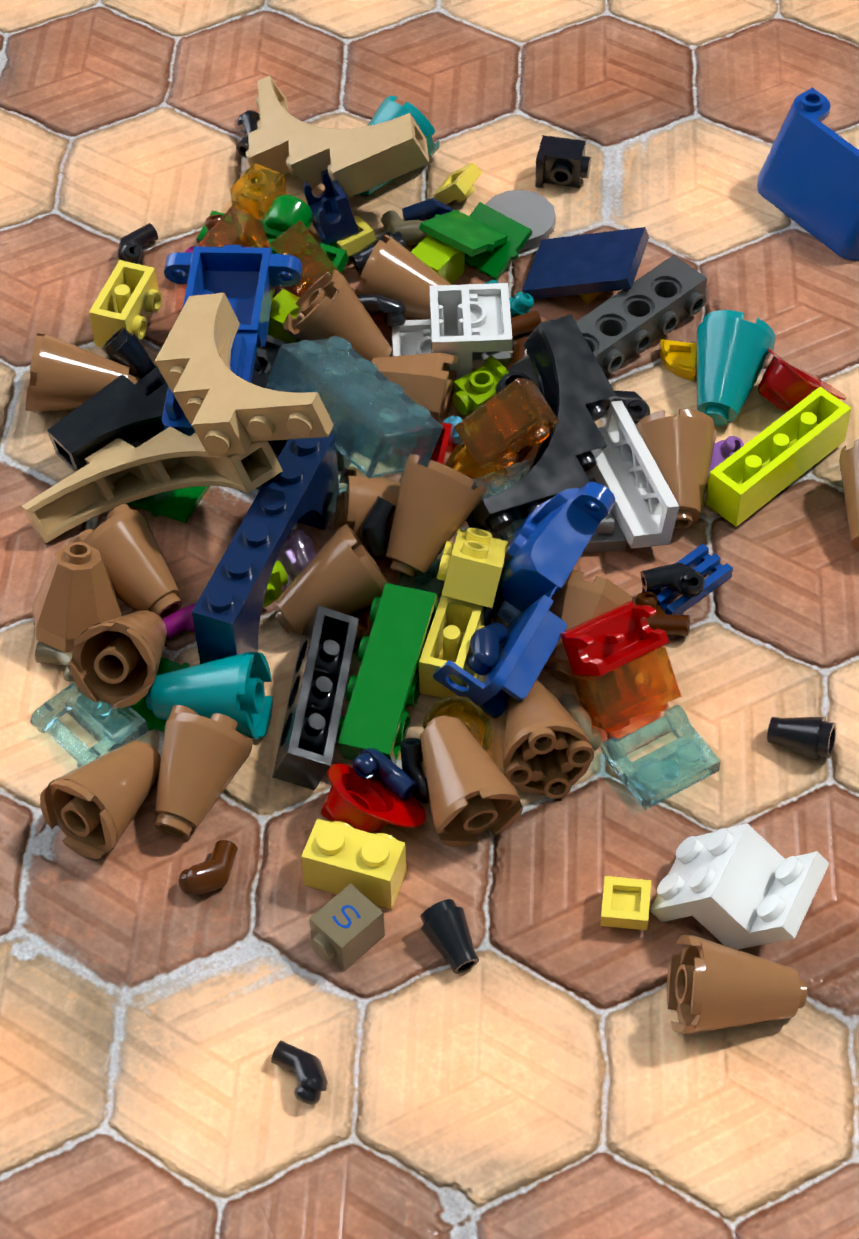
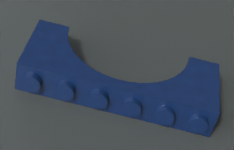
[192,434,340,664]

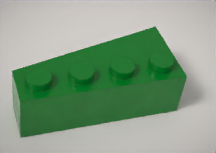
[336,583,438,764]

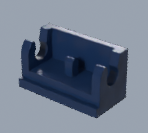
[303,169,359,245]

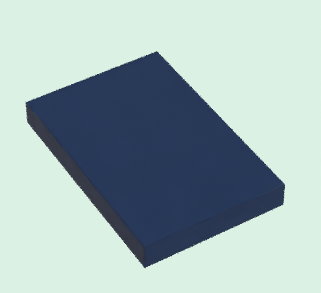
[522,227,649,300]

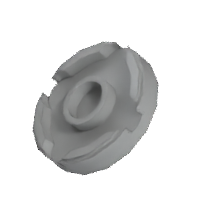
[485,190,556,250]

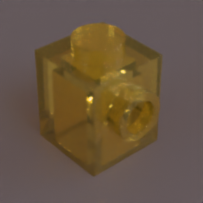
[230,163,287,222]

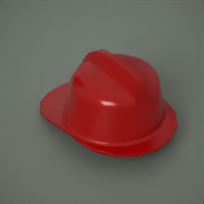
[758,348,847,411]
[321,763,426,833]

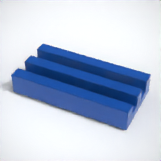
[642,544,733,615]

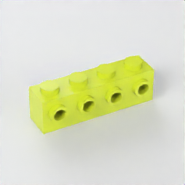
[706,387,851,527]

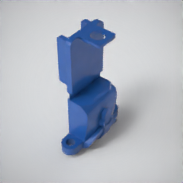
[162,245,303,436]
[433,482,616,718]

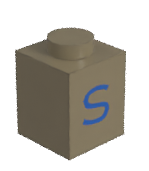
[309,883,385,971]

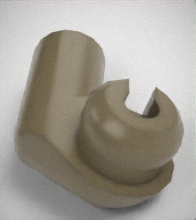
[35,641,75,682]
[558,693,602,751]

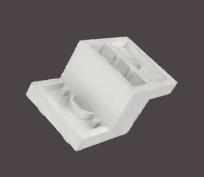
[392,283,512,380]
[650,823,830,950]

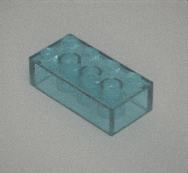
[266,336,444,478]

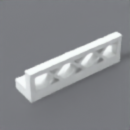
[590,401,679,549]

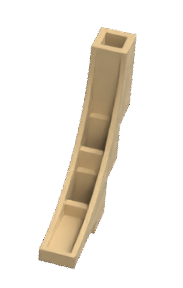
[246,75,429,198]
[155,293,333,456]
[21,426,283,544]

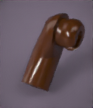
[179,840,238,895]

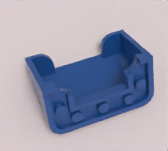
[757,87,859,261]

